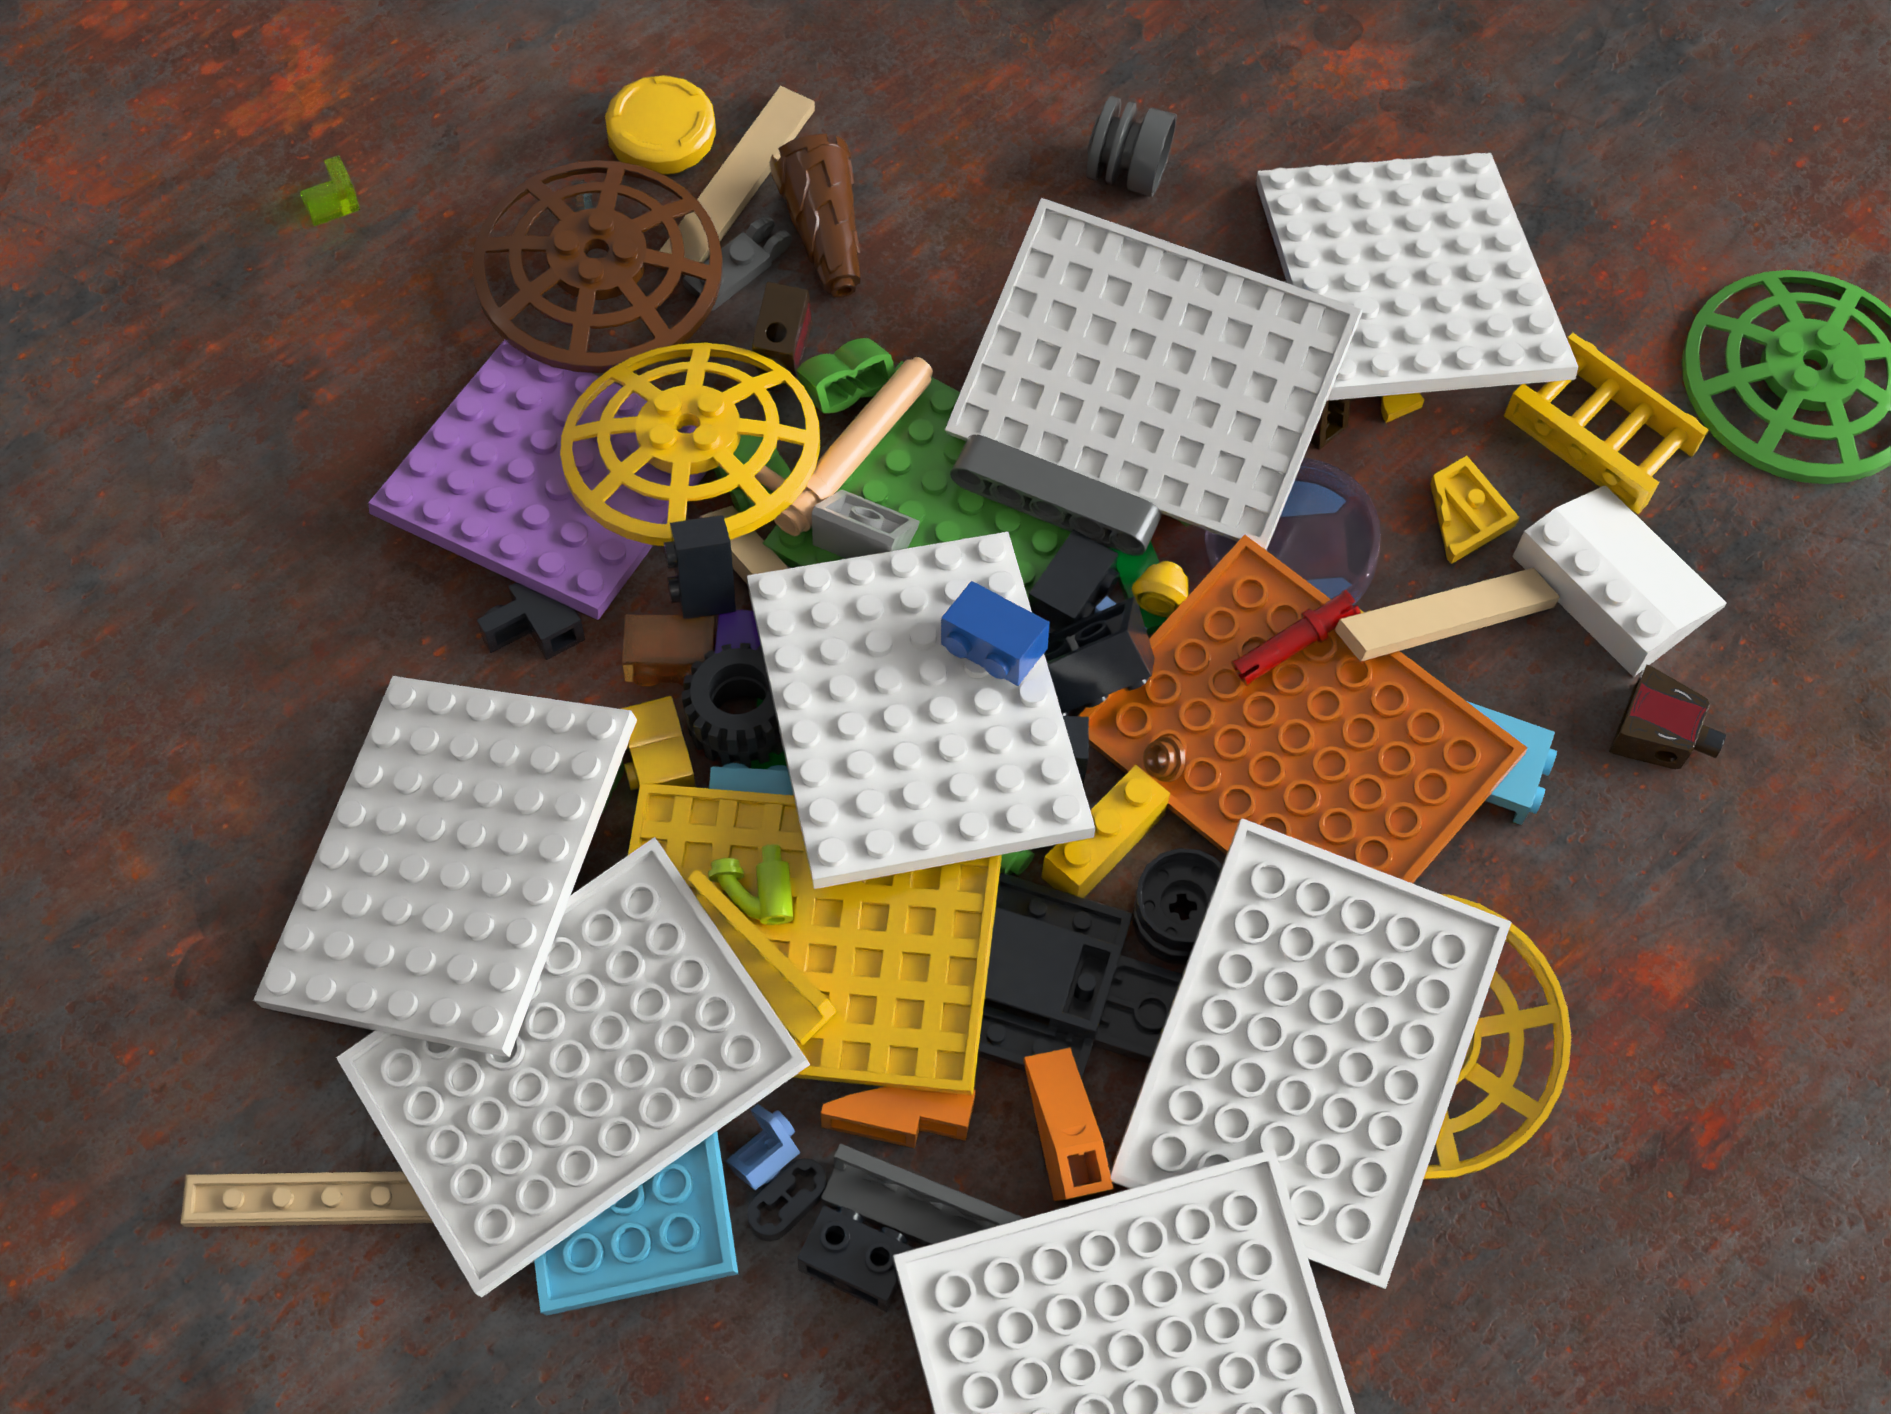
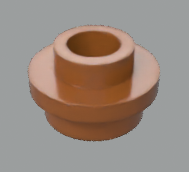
[1143,736,1186,782]

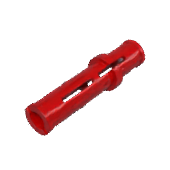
[1231,590,1361,686]

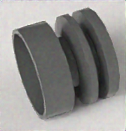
[1086,96,1177,197]

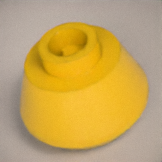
[1132,561,1190,617]

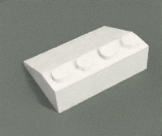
[1513,486,1727,677]

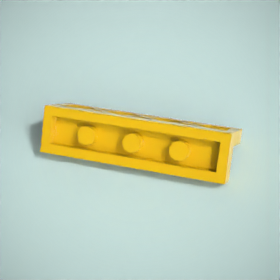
[687,868,837,1045]

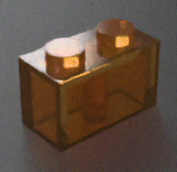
[622,614,717,686]

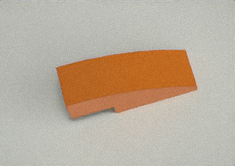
[821,1087,976,1148]

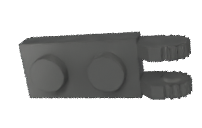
[683,215,793,311]

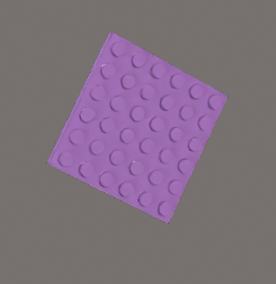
[368,340,707,620]

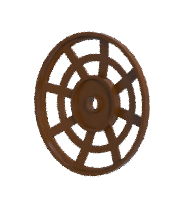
[472,160,723,373]

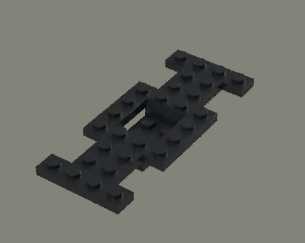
[978,872,1183,1080]

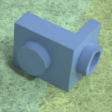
[726,1104,800,1190]

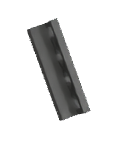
[821,1144,1022,1246]

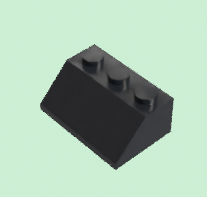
[1044,597,1155,716]

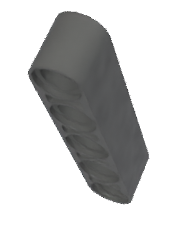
[950,435,1161,556]

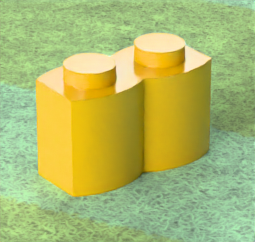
[621,696,696,790]

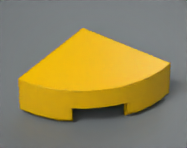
[1381,393,1424,423]

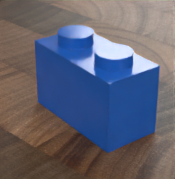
[941,581,1049,686]

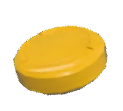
[605,75,716,175]

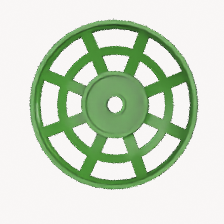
[1682,270,1891,484]

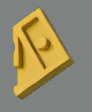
[1430,456,1520,564]

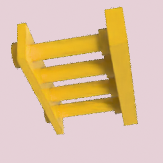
[1504,333,1708,514]

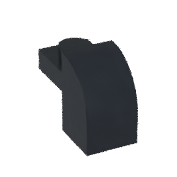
[477,583,585,660]

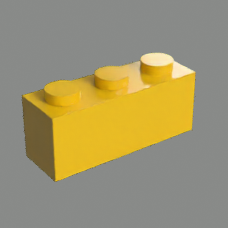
[1041,765,1170,898]

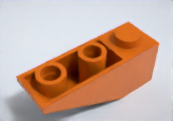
[1023,1048,1113,1201]

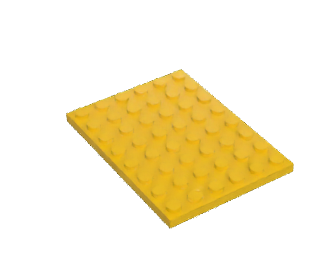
[628,783,1002,1095]

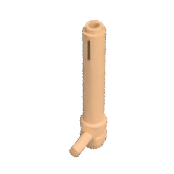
[754,357,933,536]

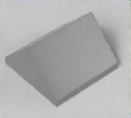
[812,489,920,559]

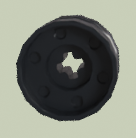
[1132,848,1223,965]

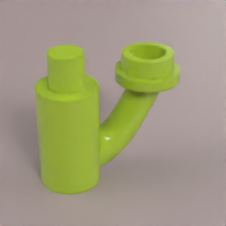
[708,845,793,925]

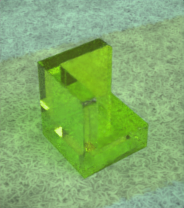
[300,155,360,226]

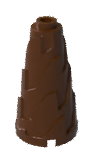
[769,134,861,298]

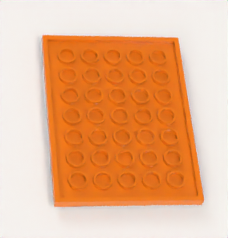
[1079,535,1528,884]

